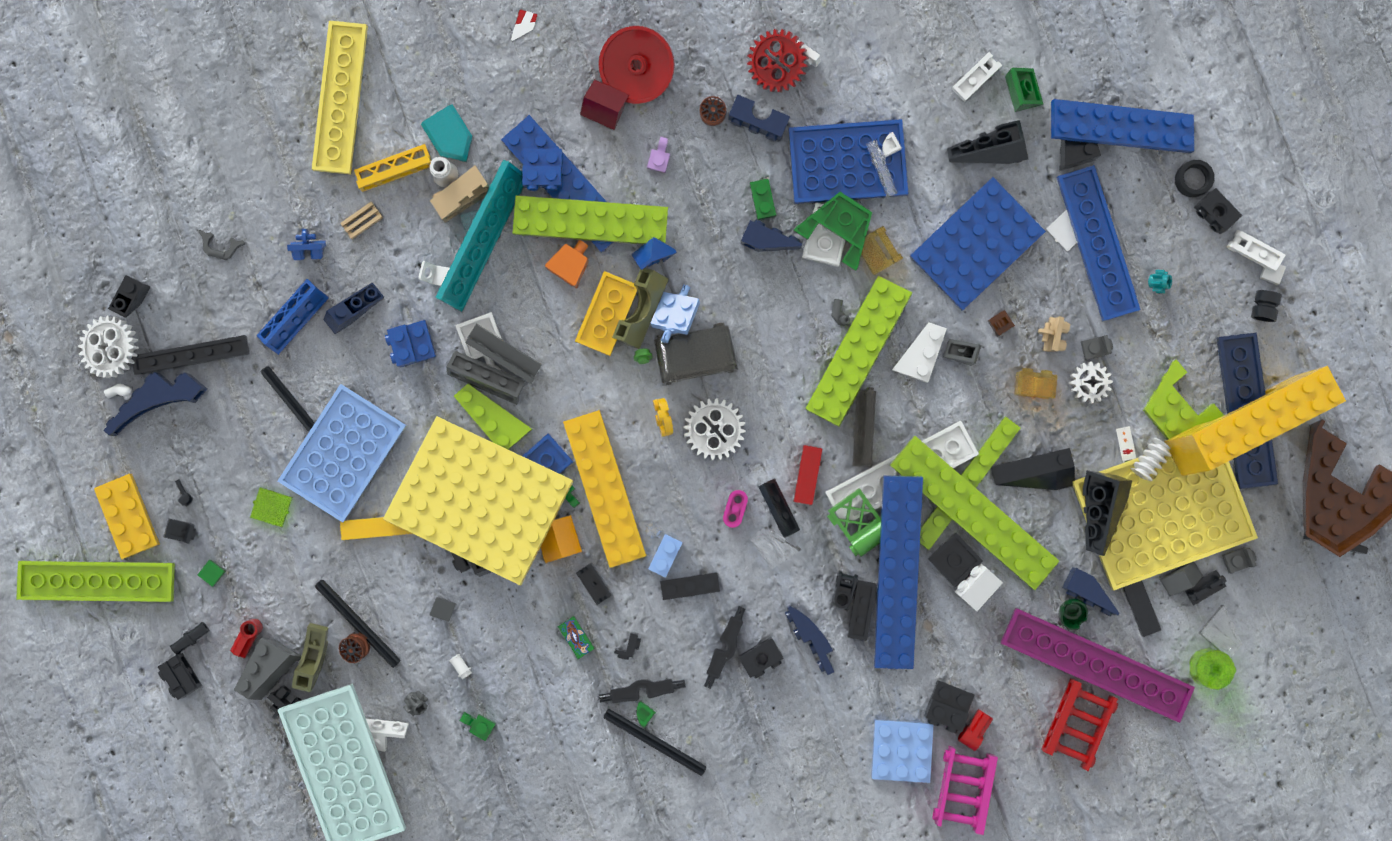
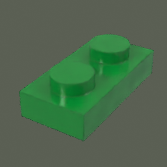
[750,179,776,220]

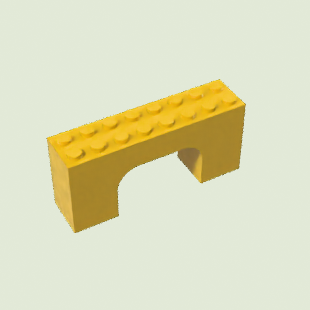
[1164,366,1346,476]

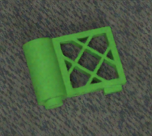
[827,488,881,557]

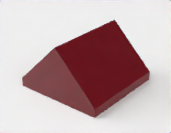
[580,79,629,130]

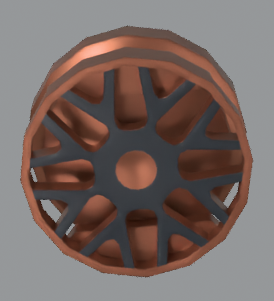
[700,96,726,126]
[339,632,370,663]

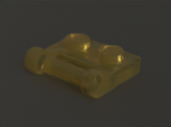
[861,226,903,276]

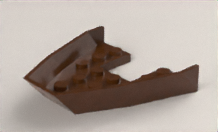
[1303,419,1392,557]

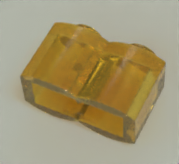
[1014,368,1057,399]

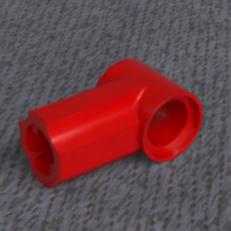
[230,619,263,658]
[958,709,993,751]

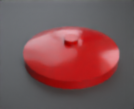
[599,26,675,104]

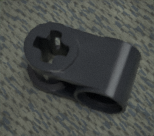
[832,570,858,609]

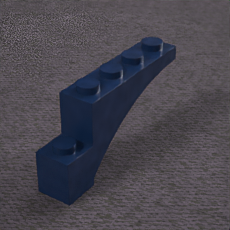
[103,372,207,436]

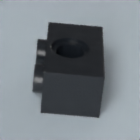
[1194,188,1243,234]
[738,637,784,679]

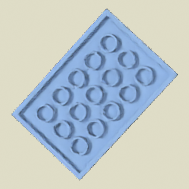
[278,384,407,522]

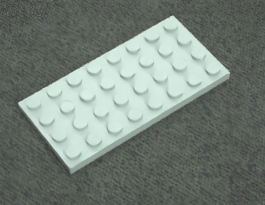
[278,684,406,841]

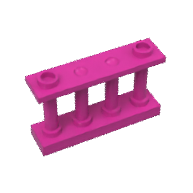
[932,746,998,835]

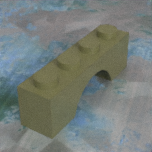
[612,268,668,349]

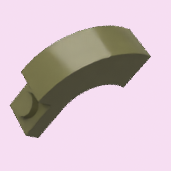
[292,623,329,692]

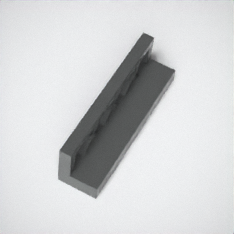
[465,323,542,384]
[446,351,525,405]

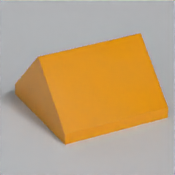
[540,515,582,563]

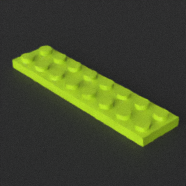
[512,195,668,244]
[805,276,912,427]
[16,561,175,602]

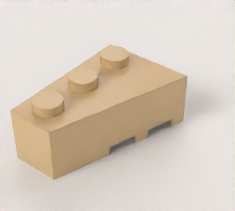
[430,166,489,223]

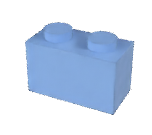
[648,534,683,578]

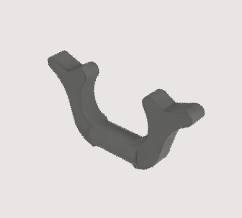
[198,230,245,260]

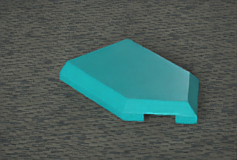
[421,104,473,162]

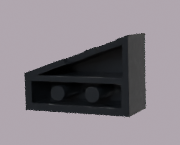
[1059,101,1101,171]

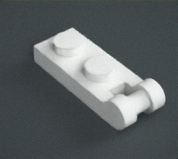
[952,52,1002,102]
[1227,230,1286,273]

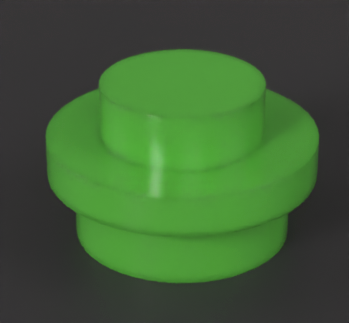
[634,348,653,364]

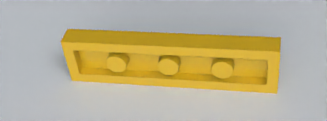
[354,144,432,192]

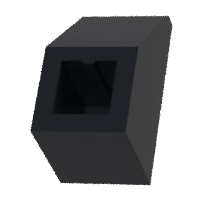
[108,275,150,318]

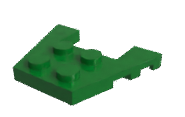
[793,192,872,271]

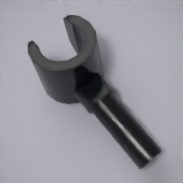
[175,479,193,507]

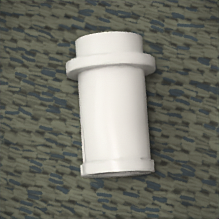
[449,654,472,680]

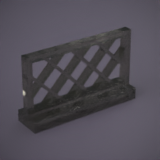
[852,387,876,468]

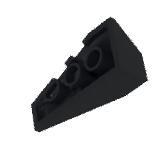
[947,120,1028,164]
[991,448,1075,490]
[1083,470,1132,556]

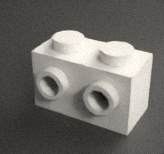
[955,563,1003,611]

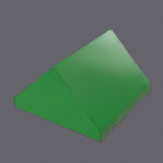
[1005,67,1043,112]

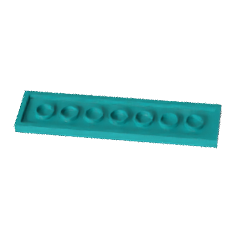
[435,160,524,312]

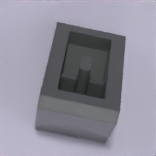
[943,339,982,366]
[1159,562,1203,596]

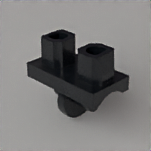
[267,685,302,720]

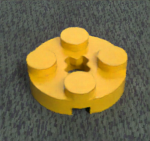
[653,398,673,437]

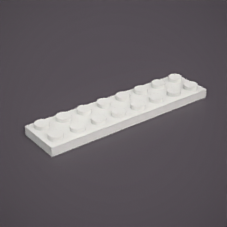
[825,420,979,526]

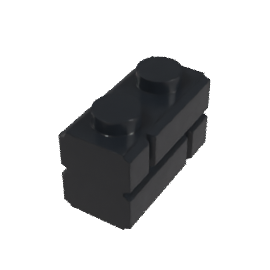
[158,653,202,700]

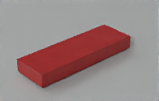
[793,445,822,505]

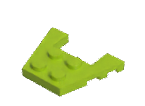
[1143,360,1224,440]

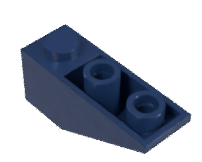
[740,220,803,252]
[323,282,384,334]
[1062,567,1119,617]

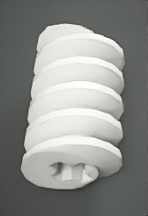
[1130,438,1172,482]

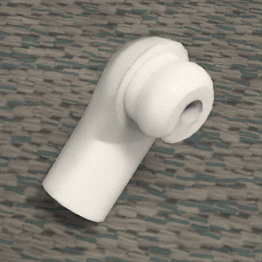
[104,383,133,400]

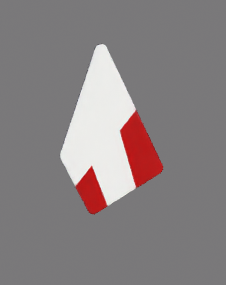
[511,10,537,41]

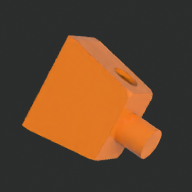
[545,240,589,288]

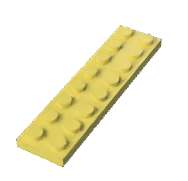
[312,21,368,175]

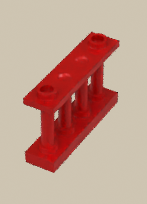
[1041,678,1118,771]

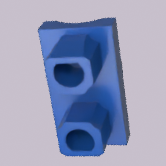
[287,229,326,260]

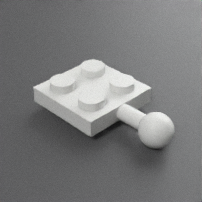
[455,312,502,370]

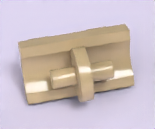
[1038,316,1070,352]

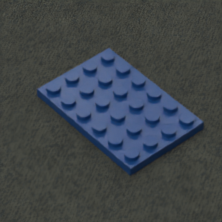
[788,119,908,204]
[909,177,1046,311]

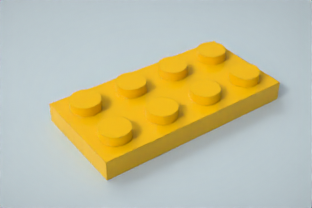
[575,271,637,356]
[94,474,160,559]

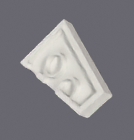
[891,322,947,383]

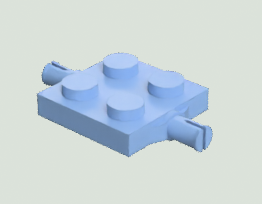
[651,285,700,343]

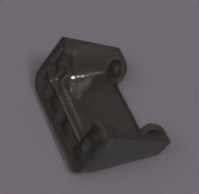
[654,323,738,386]

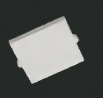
[1046,210,1077,252]

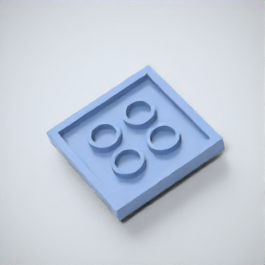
[871,720,933,783]

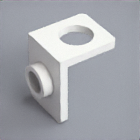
[418,261,450,286]

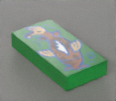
[558,616,595,659]

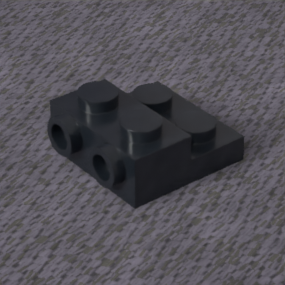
[924,680,975,734]

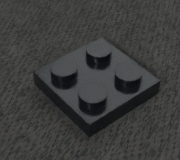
[928,533,983,587]

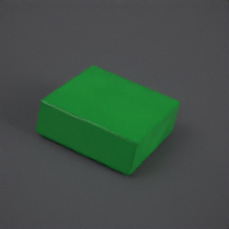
[197,560,226,587]

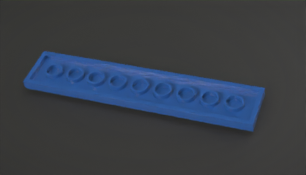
[874,475,923,669]

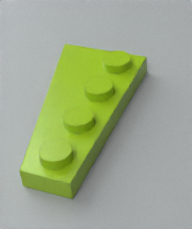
[454,384,533,450]

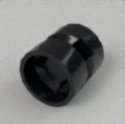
[1251,290,1282,322]

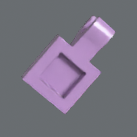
[647,137,670,173]

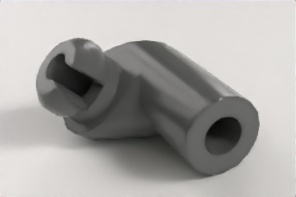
[831,299,850,326]

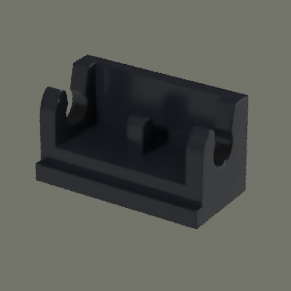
[576,563,613,605]

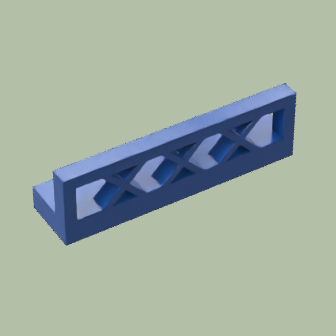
[256,279,329,355]

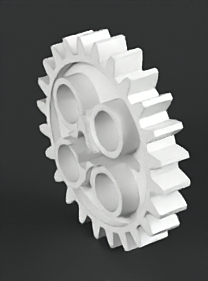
[78,316,139,378]
[684,398,746,461]

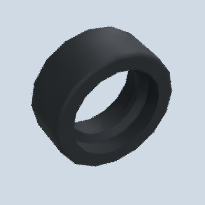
[1175,160,1215,198]

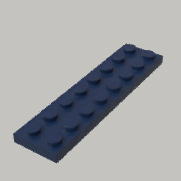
[1216,332,1278,489]

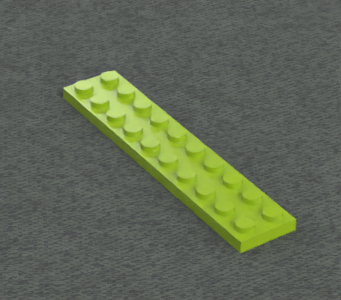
[890,436,1059,590]

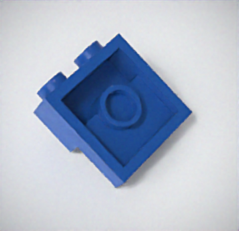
[522,149,562,191]
[385,320,436,368]

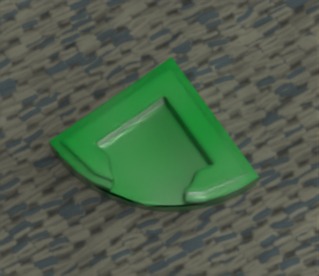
[636,700,656,728]

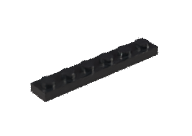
[131,335,249,375]

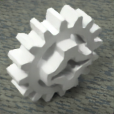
[1069,361,1113,404]

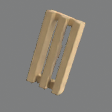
[340,202,383,240]

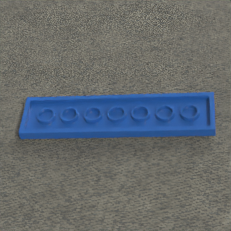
[1051,99,1194,153]
[501,115,614,253]
[1056,165,1141,322]

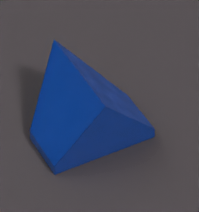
[631,237,677,270]

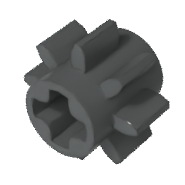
[403,691,428,716]

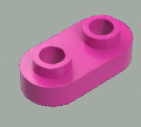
[723,490,748,528]

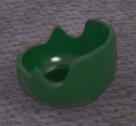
[1058,598,1088,630]

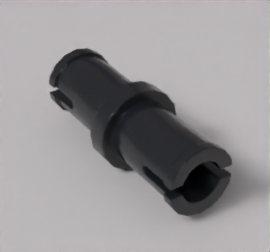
[170,622,210,655]

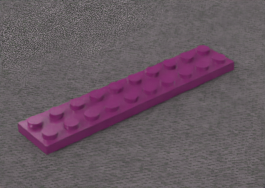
[1000,608,1195,723]

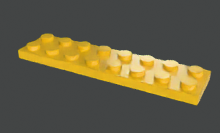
[563,410,646,568]

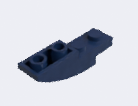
[785,605,834,675]

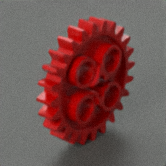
[747,29,809,92]

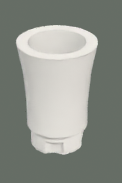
[430,157,458,187]

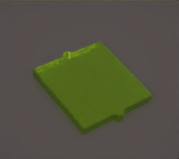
[250,487,293,527]

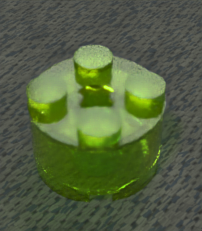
[1189,648,1236,690]

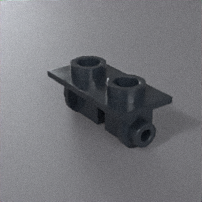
[1185,570,1227,606]

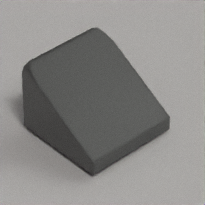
[429,596,456,622]

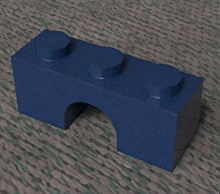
[728,94,790,142]

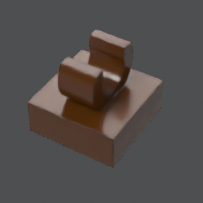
[988,310,1015,337]

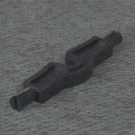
[703,606,746,689]
[599,679,686,703]

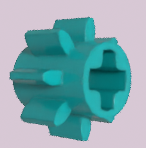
[1148,270,1172,294]

